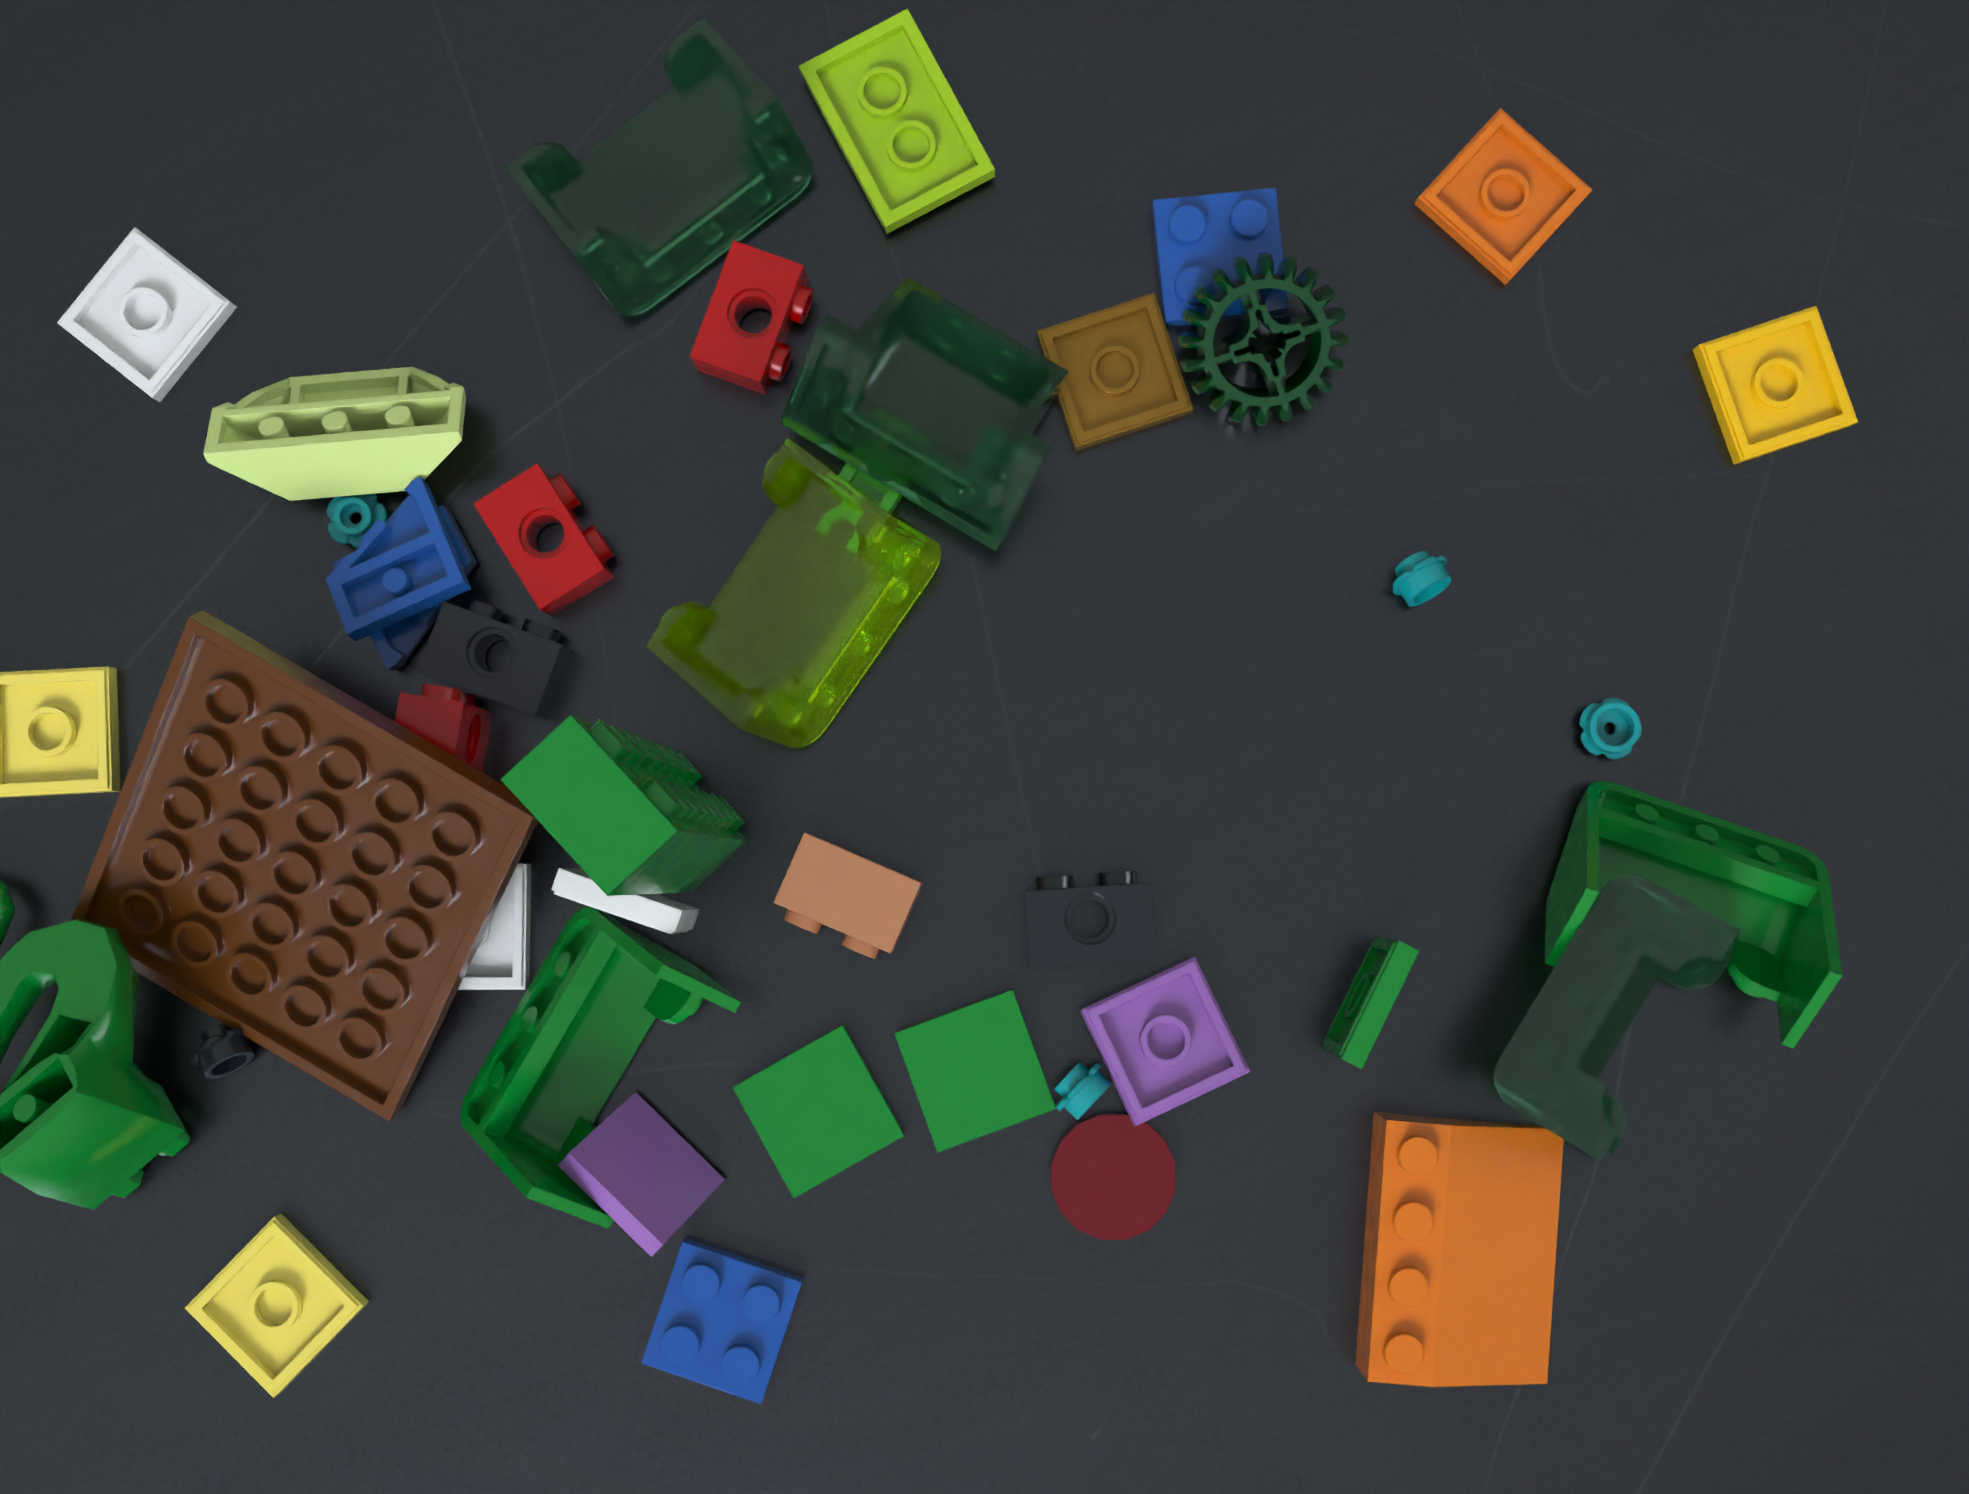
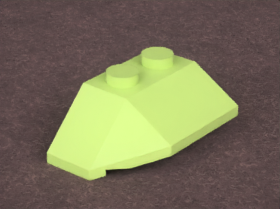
[203,367,466,501]

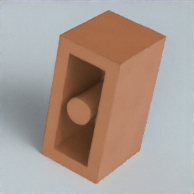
[774,832,923,959]

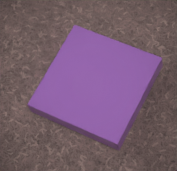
[1080,957,1250,1126]
[558,1092,725,1257]

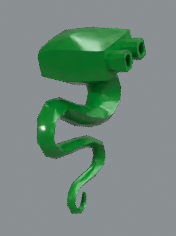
[0,881,190,1210]

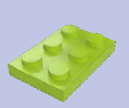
[799,9,995,234]

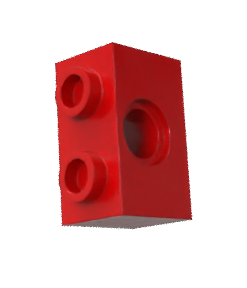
[689,240,814,395]
[473,463,614,617]
[395,684,493,773]

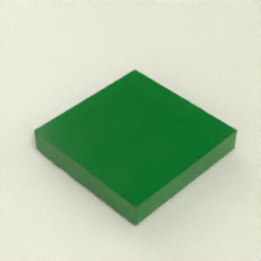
[1321,937,1420,1069]
[894,989,1056,1153]
[732,1024,905,1198]

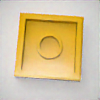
[1692,306,1858,465]

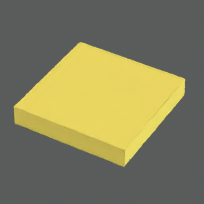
[0,666,121,798]
[185,1213,369,1398]

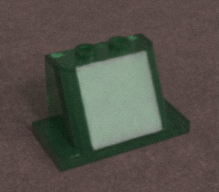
[779,277,1069,551]

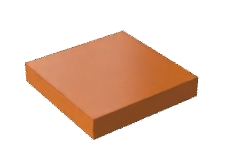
[1414,108,1593,285]

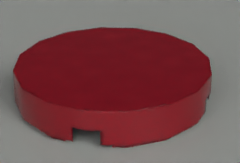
[1051,1112,1176,1240]

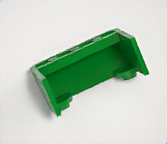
[1545,781,1843,1049]
[460,907,741,1229]

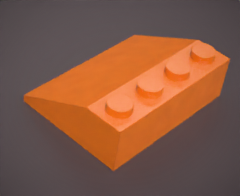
[1355,1112,1565,1387]

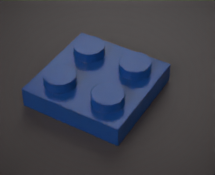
[1151,188,1289,327]
[641,1238,804,1404]

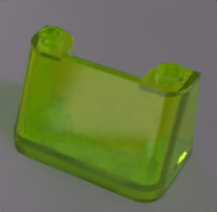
[646,437,941,748]

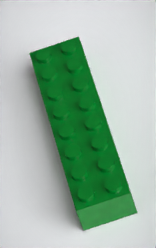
[500,715,748,896]

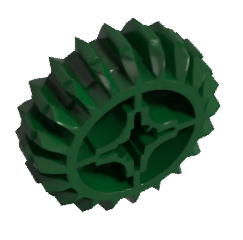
[1177,252,1349,426]

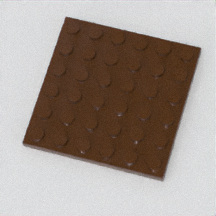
[70,610,538,1121]

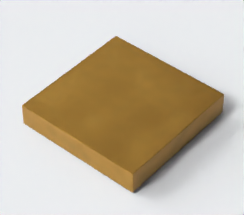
[1036,293,1193,451]

